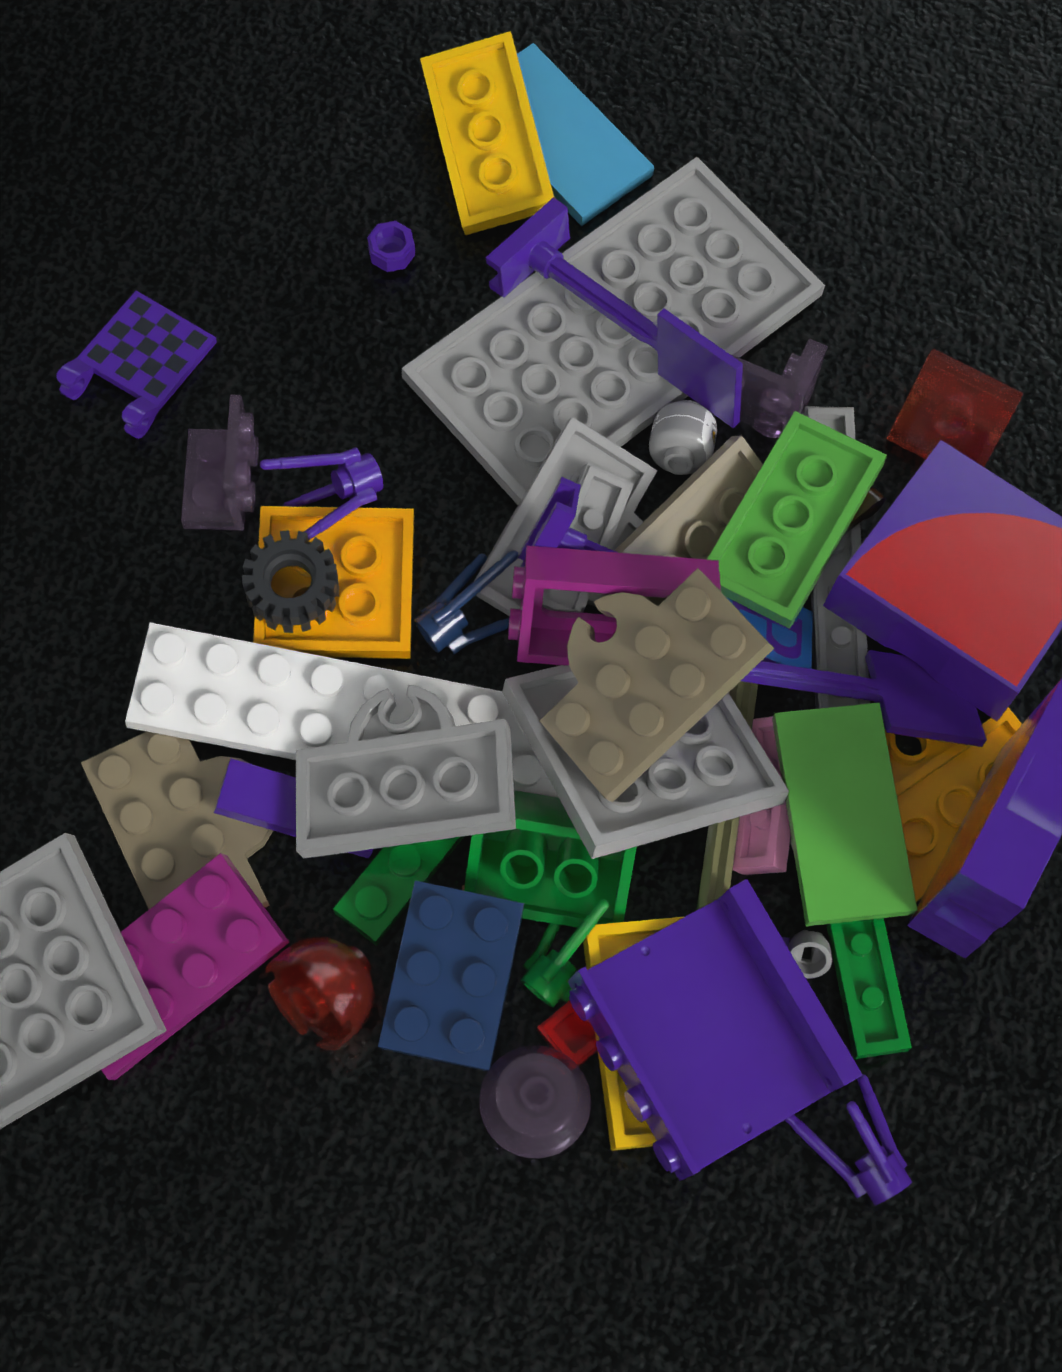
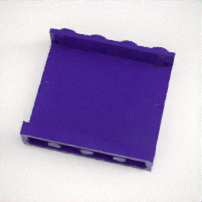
[568,879,863,1181]

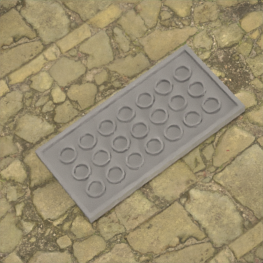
[402,157,825,505]

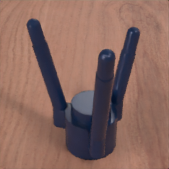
[414,550,519,655]

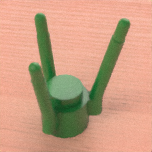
[520,899,609,1008]

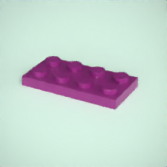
[101,853,289,1080]

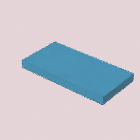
[517,43,654,226]

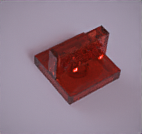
[886,349,1024,467]

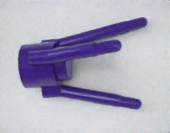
[260,447,383,541]
[785,1074,912,1205]

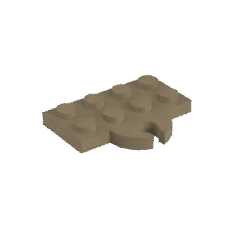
[540,568,775,802]
[81,732,273,909]

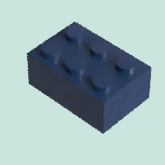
[378,881,524,1072]

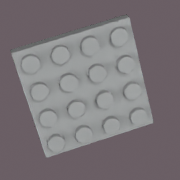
[502,665,789,859]
[0,833,167,1129]

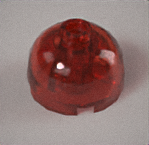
[266,937,375,1051]

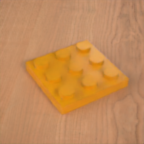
[253,506,414,659]

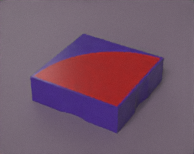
[823,440,1062,721]
[907,679,1062,958]

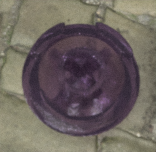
[479,1045,591,1158]

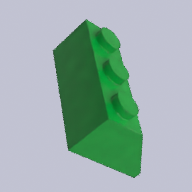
[464,790,637,928]

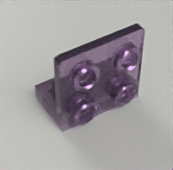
[730,339,828,438]
[181,394,259,530]

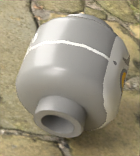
[649,400,717,475]

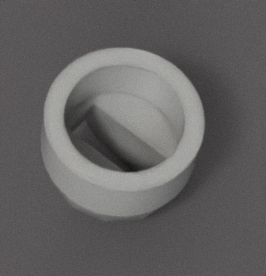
[788,930,832,978]

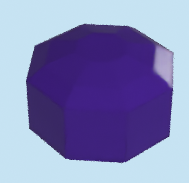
[367,221,415,272]

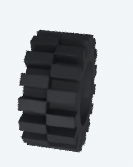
[242,530,339,633]

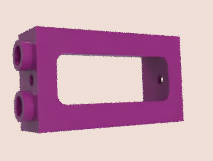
[508,546,721,666]

